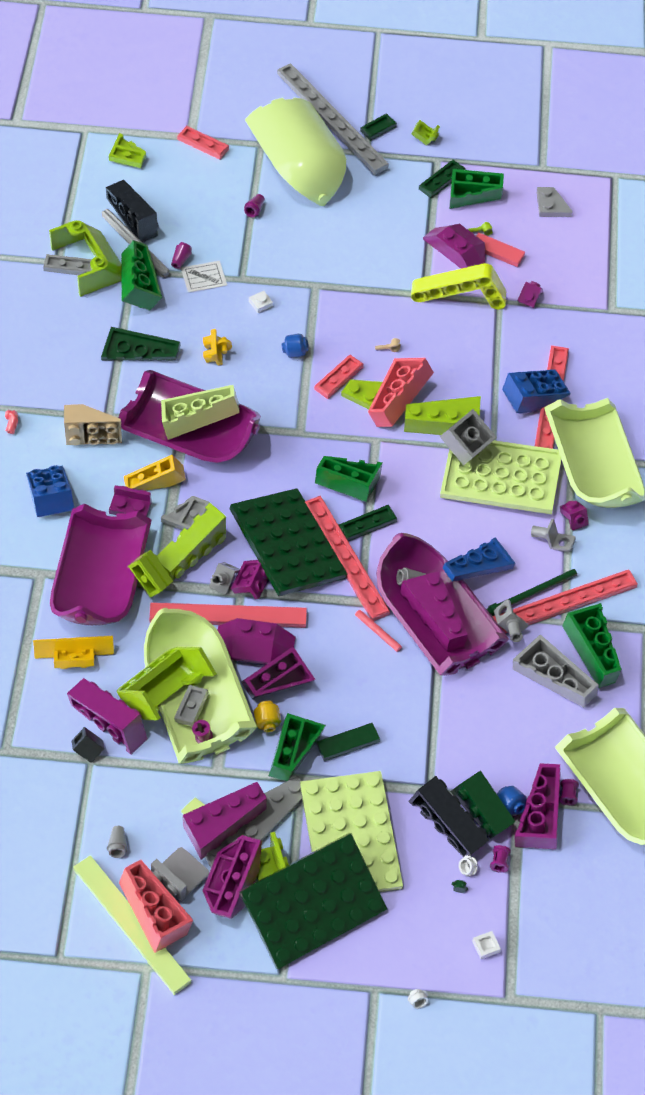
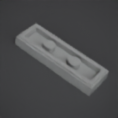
[43,254,92,275]

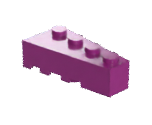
[400,571,468,652]
[67,678,148,755]
[514,763,561,850]
[182,781,267,860]

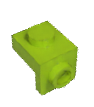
[411,120,440,145]

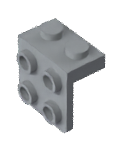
[151,847,209,901]

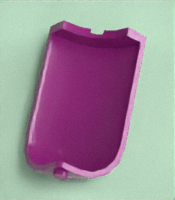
[118,370,261,463]
[49,503,152,626]
[376,533,509,676]

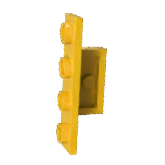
[33,636,114,669]

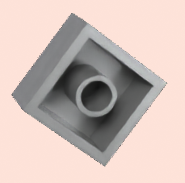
[440,409,497,466]

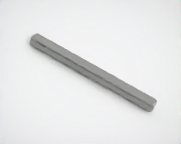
[102,209,170,278]

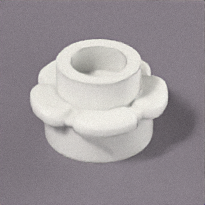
[459,855,478,876]
[408,989,429,1009]

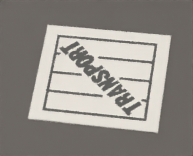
[181,260,227,292]

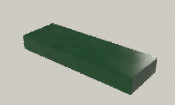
[418,159,466,198]
[338,504,397,542]
[316,722,380,761]

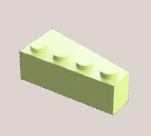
[161,385,240,440]

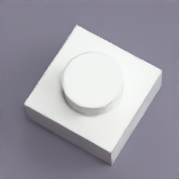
[249,291,273,313]
[472,931,501,960]

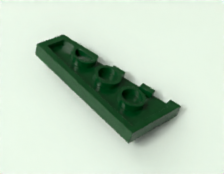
[101,326,181,361]

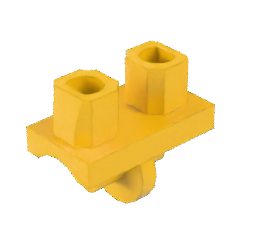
[203,329,232,366]

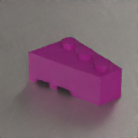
[241,647,316,698]

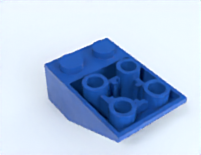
[502,369,571,413]
[26,465,74,517]

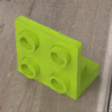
[257,832,289,881]

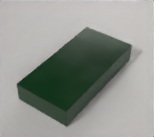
[360,113,397,141]

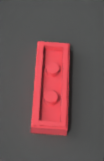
[177,125,229,160]
[476,232,525,267]
[314,354,364,399]

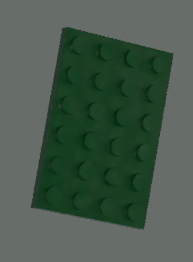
[229,488,348,597]
[239,833,387,969]

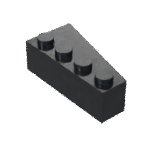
[106,179,159,243]
[408,776,489,858]

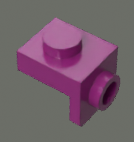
[517,281,543,308]
[560,500,589,530]

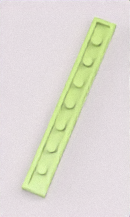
[73,855,191,995]

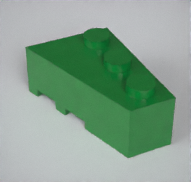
[268,713,326,782]

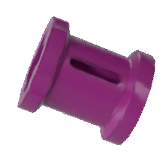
[192,720,213,743]
[559,779,579,806]
[490,845,511,873]

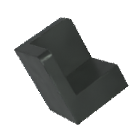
[71,727,105,763]

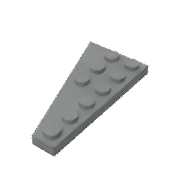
[205,776,302,868]

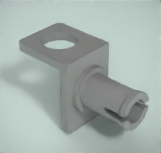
[531,519,576,552]
[209,562,240,594]
[494,599,529,642]

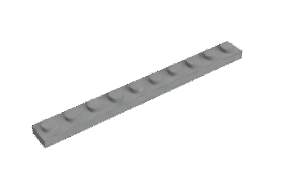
[277,63,389,175]

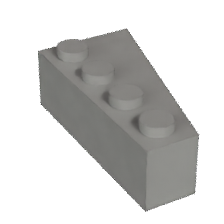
[512,634,598,708]

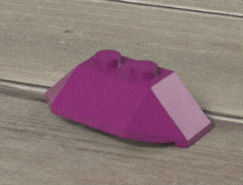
[423,223,485,269]
[217,618,296,665]
[202,835,262,919]

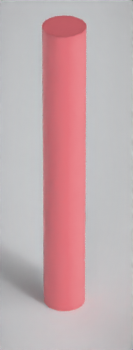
[355,610,402,652]

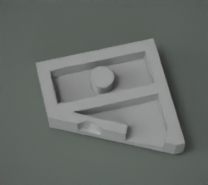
[536,187,573,217]
[161,496,210,530]

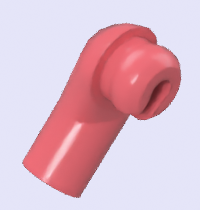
[5,410,18,434]

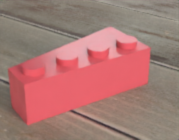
[368,358,434,427]
[119,860,193,953]

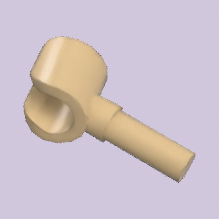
[375,338,401,352]

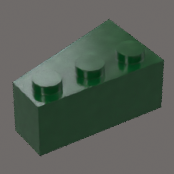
[450,770,515,839]

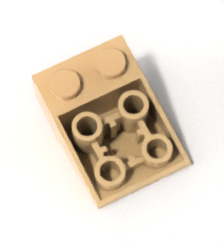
[64,404,122,446]

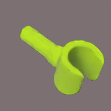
[468,222,493,236]

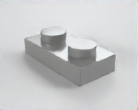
[174,685,209,726]

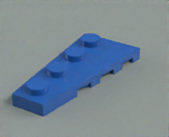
[442,537,516,582]

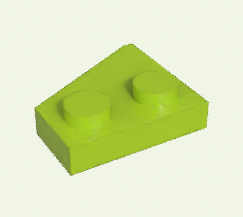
[108,133,146,168]
[341,379,382,410]

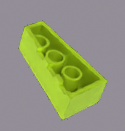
[404,396,481,435]
[157,503,226,581]

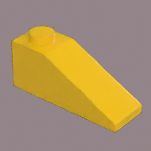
[124,455,186,491]

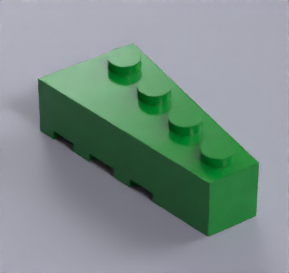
[121,240,162,311]
[562,603,622,688]

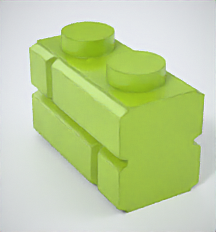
[128,550,173,598]

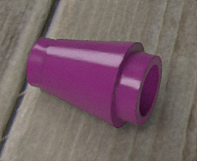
[244,194,265,217]
[171,242,192,269]

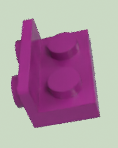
[109,485,152,516]
[231,560,268,600]

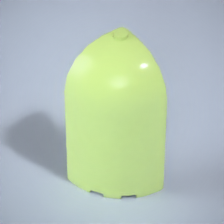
[245,97,346,206]
[544,398,645,508]
[144,608,257,764]
[555,708,645,845]

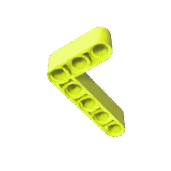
[411,263,506,310]

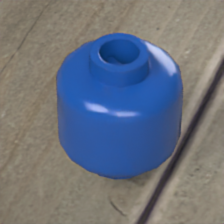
[281,333,309,358]
[497,786,527,816]

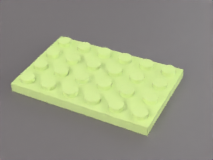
[440,440,561,515]
[300,771,403,892]

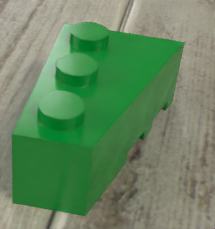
[449,169,504,209]
[315,456,383,502]

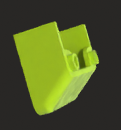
[49,220,121,297]
[116,647,217,721]

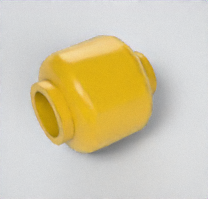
[254,701,281,732]

